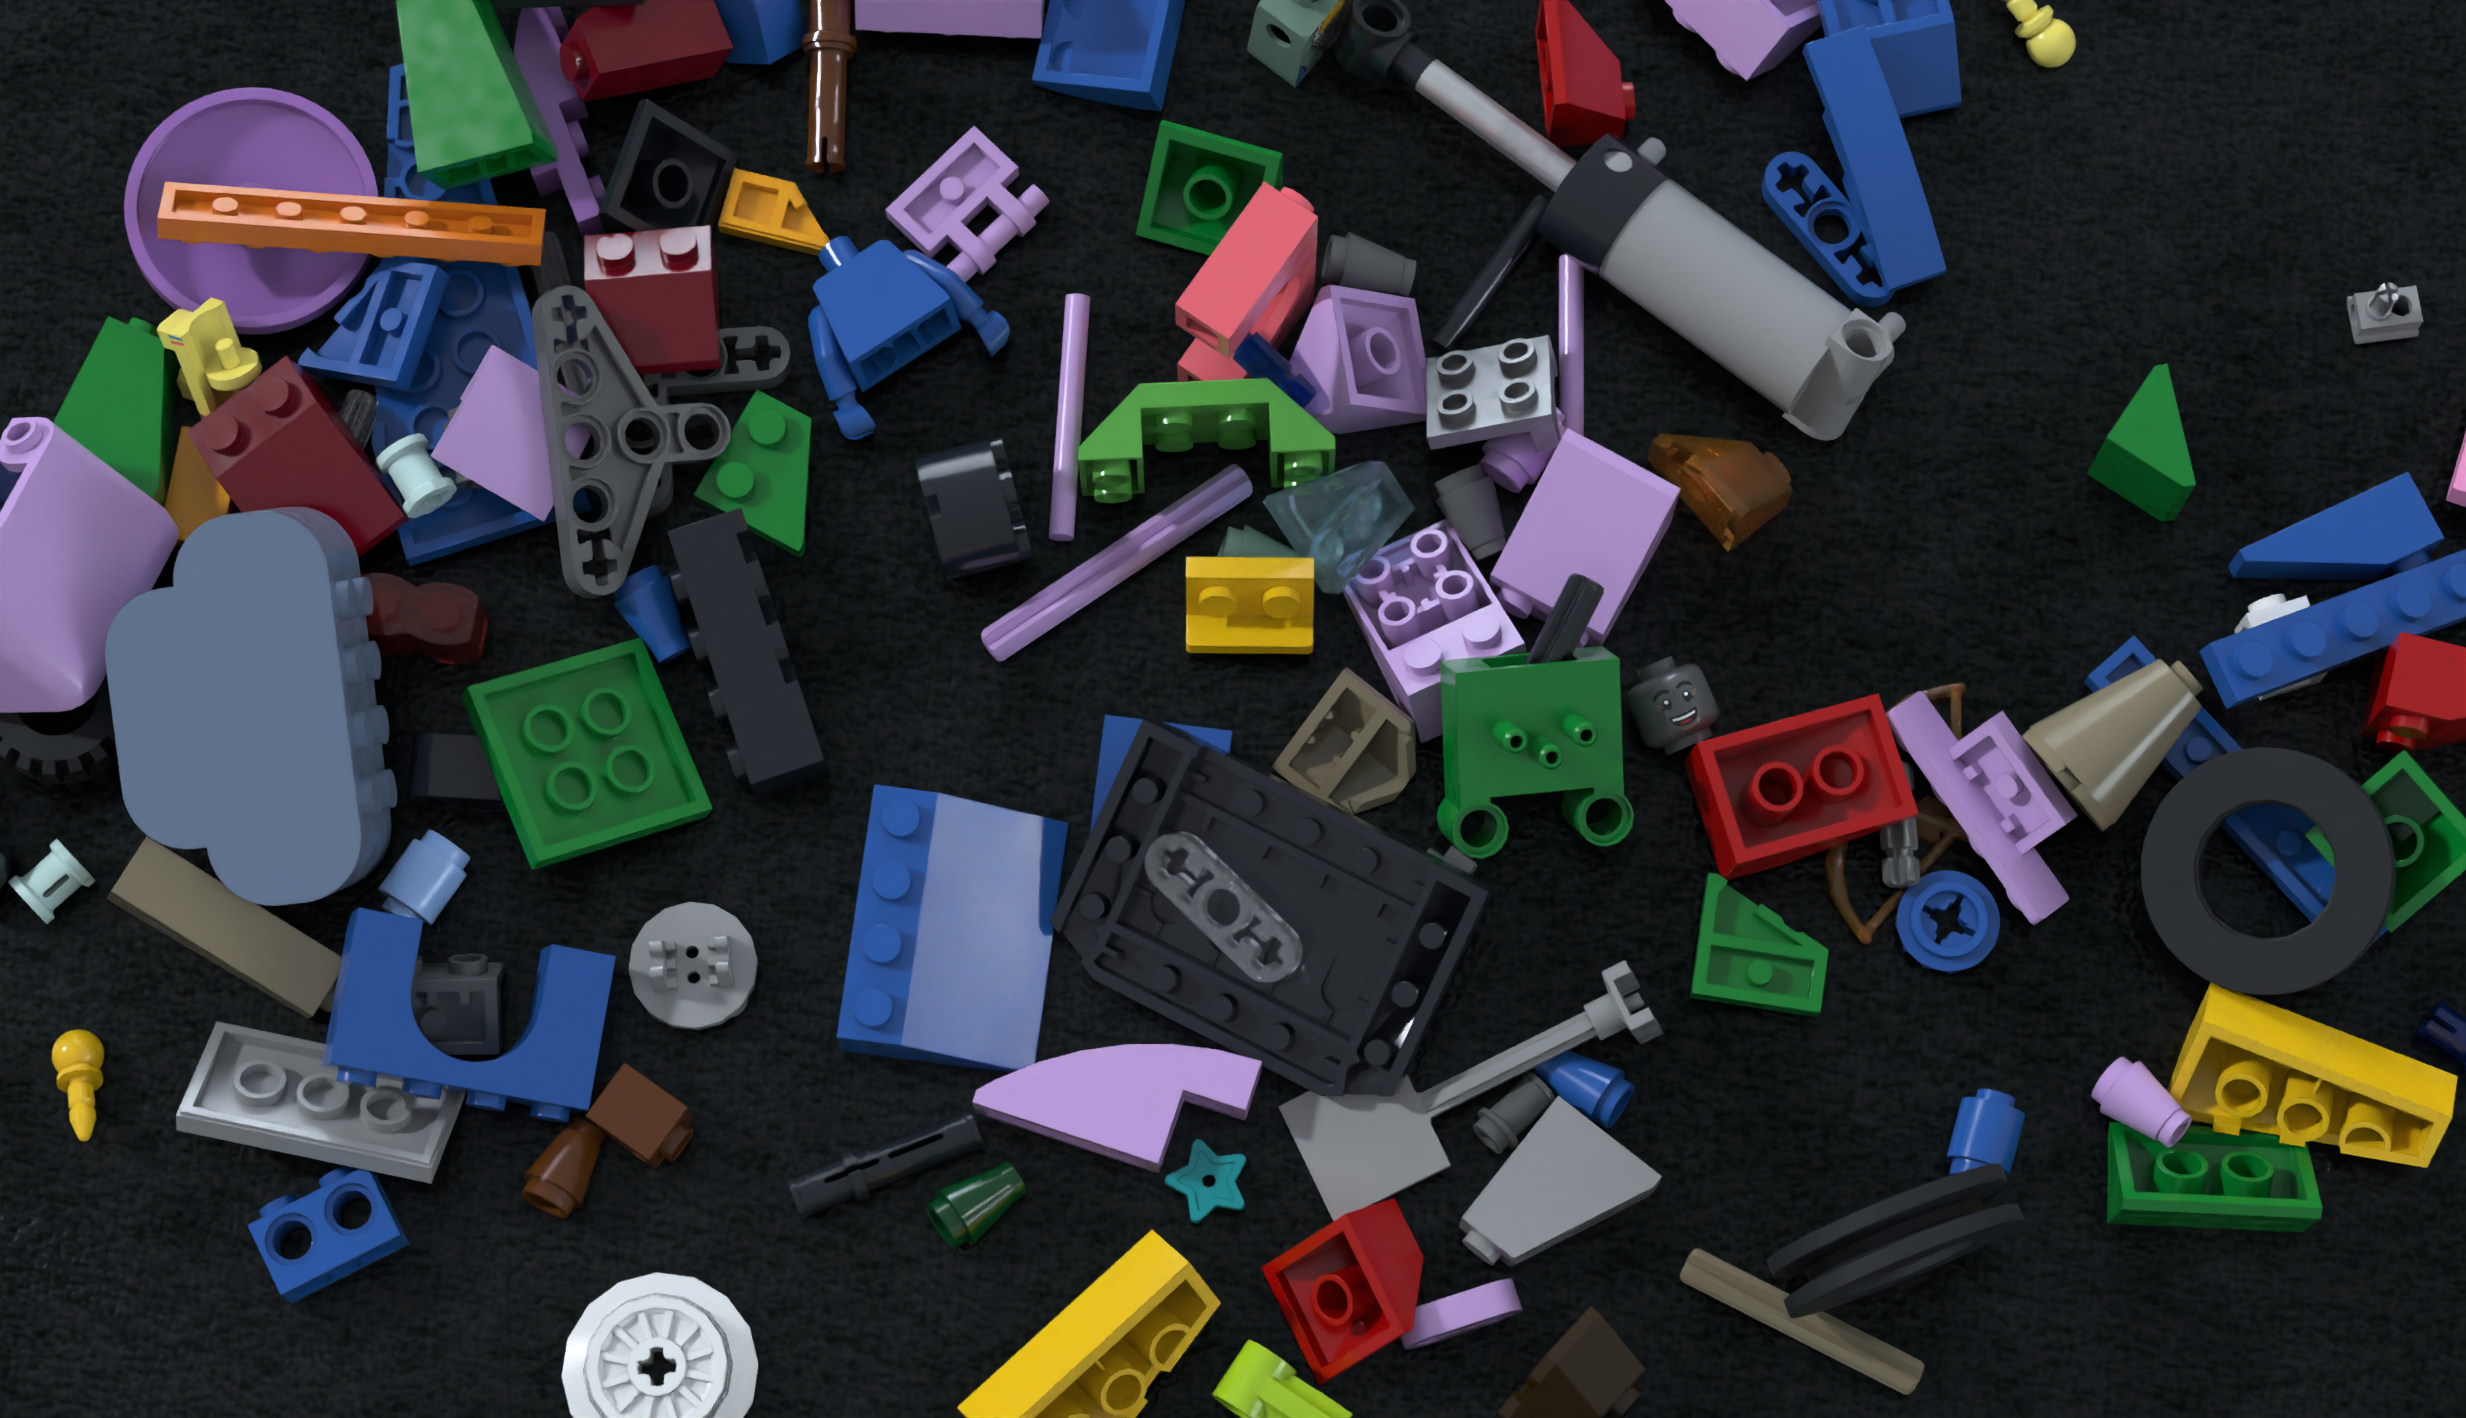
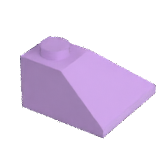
[1286,284,1427,434]

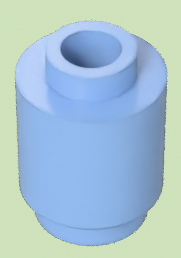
[378,829,471,926]

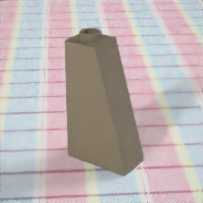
[106,836,342,1018]

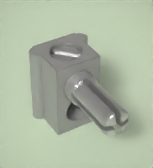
[2347,282,2423,344]

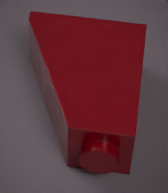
[559,0,733,103]

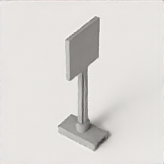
[1278,960,1663,1221]

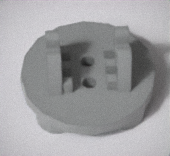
[628,902,758,1031]

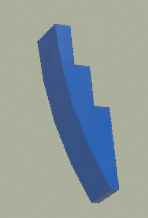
[1803,24,1947,293]

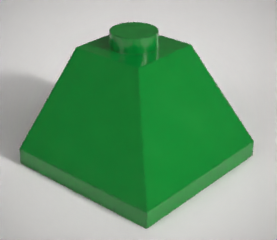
[2304,750,2466,933]

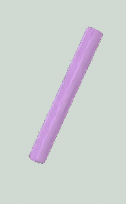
[981,464,1253,661]

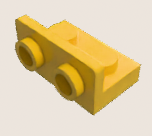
[1186,557,1314,654]

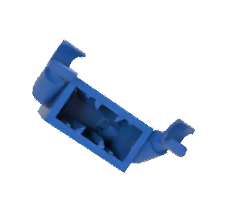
[808,236,1010,440]

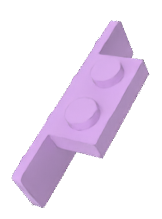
[1885,691,2078,925]

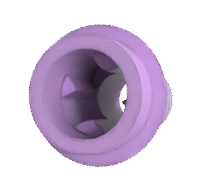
[2091,1057,2192,1148]

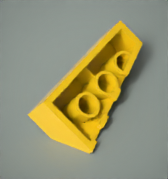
[2167,982,2458,1168]
[957,1230,1221,1418]

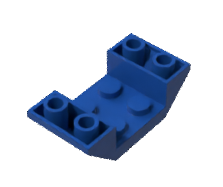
[1816,0,1962,119]

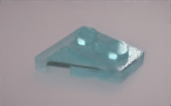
[1263,460,1415,594]

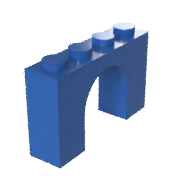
[321,908,616,1123]

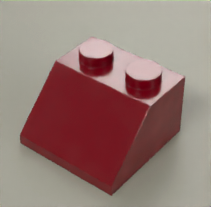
[584,225,721,375]

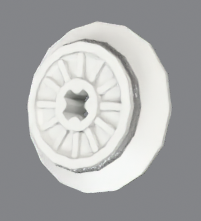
[562,1272,759,1418]

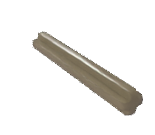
[1680,1249,1924,1394]

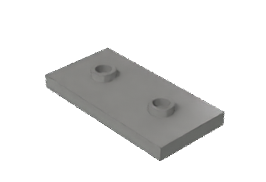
[176,1021,466,1183]

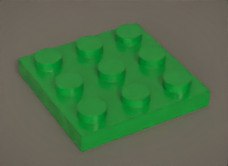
[461,637,713,870]

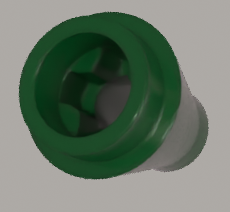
[926,1161,1027,1249]

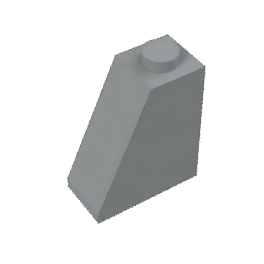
[1459,1096,1662,1267]

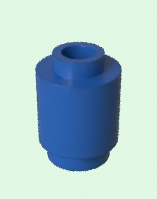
[1946,1089,2025,1189]

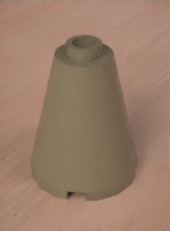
[2021,659,2203,831]

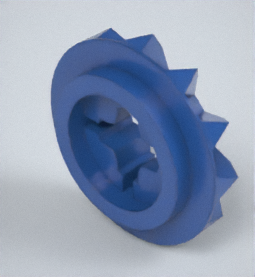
[1895,870,2000,974]

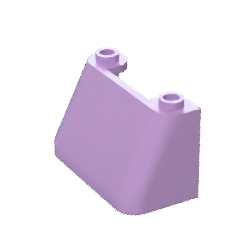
[0,417,179,713]

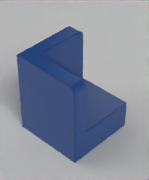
[714,0,807,65]

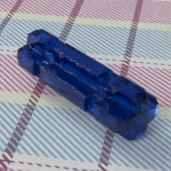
[1233,331,1317,409]

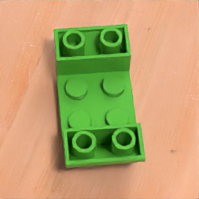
[1078,378,1336,503]

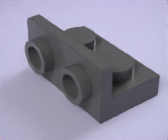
[411,953,504,1055]

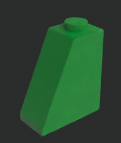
[53,316,177,507]

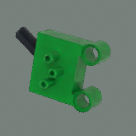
[1437,573,1634,859]

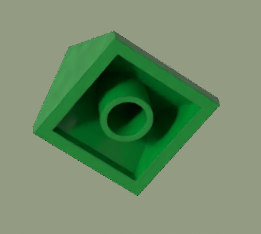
[1136,120,1283,256]
[2087,364,2196,522]

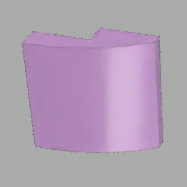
[430,345,591,522]

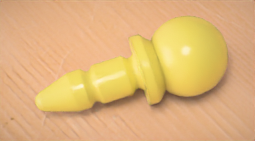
[2002,0,2076,68]

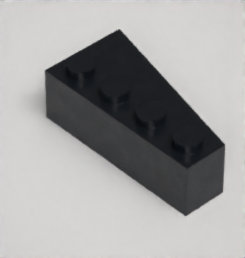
[667,508,829,799]

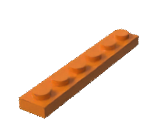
[157,182,546,267]

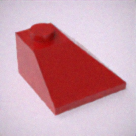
[1535,0,1635,147]
[1261,1198,1424,1385]

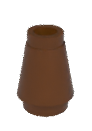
[521,1117,606,1219]

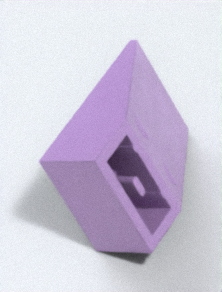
[1333,519,1527,744]

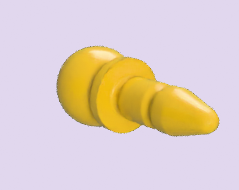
[52,1029,104,1142]

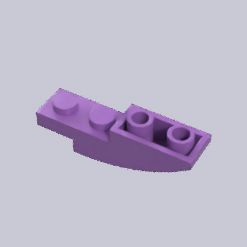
[514,7,606,239]

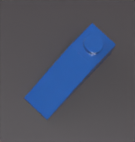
[2228,472,2444,581]

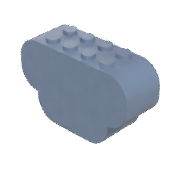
[105,506,397,906]

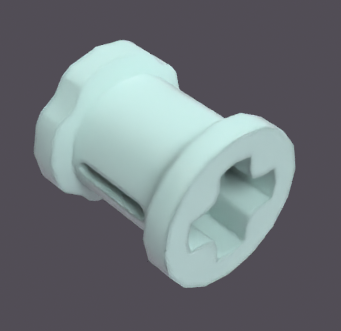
[375,433,457,518]
[8,839,96,924]

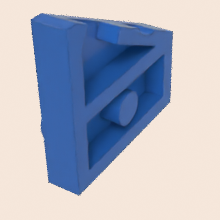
[297,258,450,391]

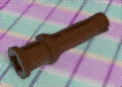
[801,0,857,173]

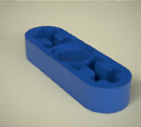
[1762,152,1895,307]

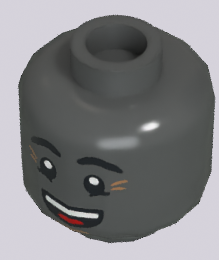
[1626,656,1720,755]

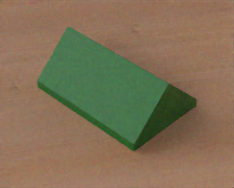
[2107,1122,2322,1233]

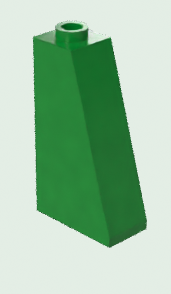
[396,0,558,190]

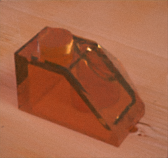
[1647,433,1792,552]

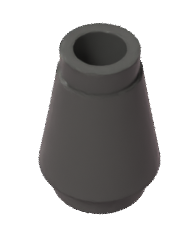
[1320,232,1416,297]
[1434,464,1507,563]

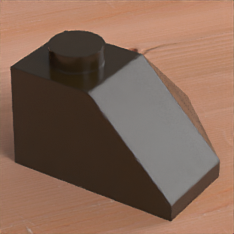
[1495,1306,1645,1418]

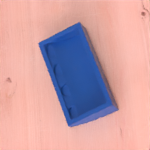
[1032,0,1186,112]

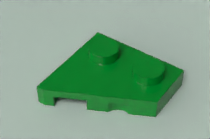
[694,389,813,558]
[1690,873,1829,1018]

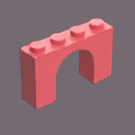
[1175,182,1318,382]

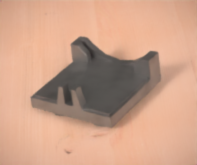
[1426,335,1561,452]

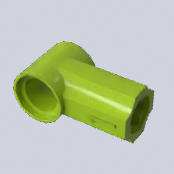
[1211,1340,1352,1418]

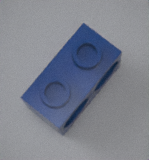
[247,1166,410,1304]

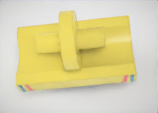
[157,297,262,420]

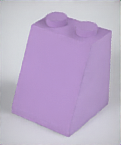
[1489,428,1681,648]

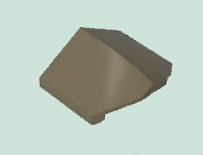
[1272,667,1418,815]

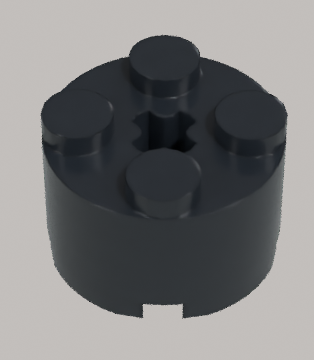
[915,437,1033,580]

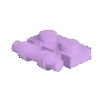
[885,126,1049,283]

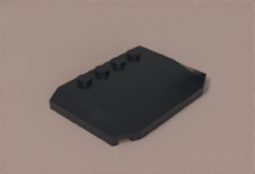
[1050,718,1493,1096]

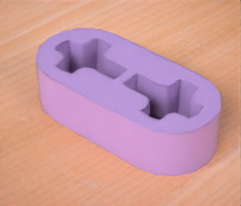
[1401,1278,1523,1350]

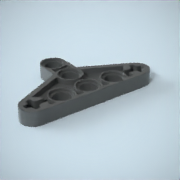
[532,285,731,599]

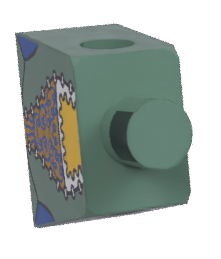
[1247,0,1354,88]

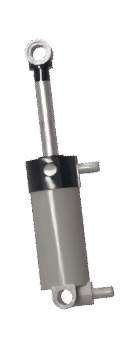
[1334,0,1906,441]

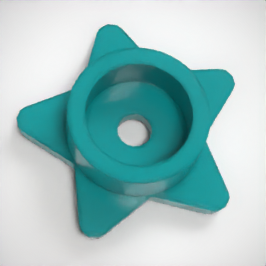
[1164,1139,1247,1223]

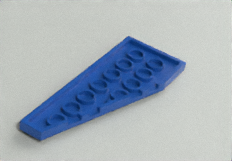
[372,63,592,566]

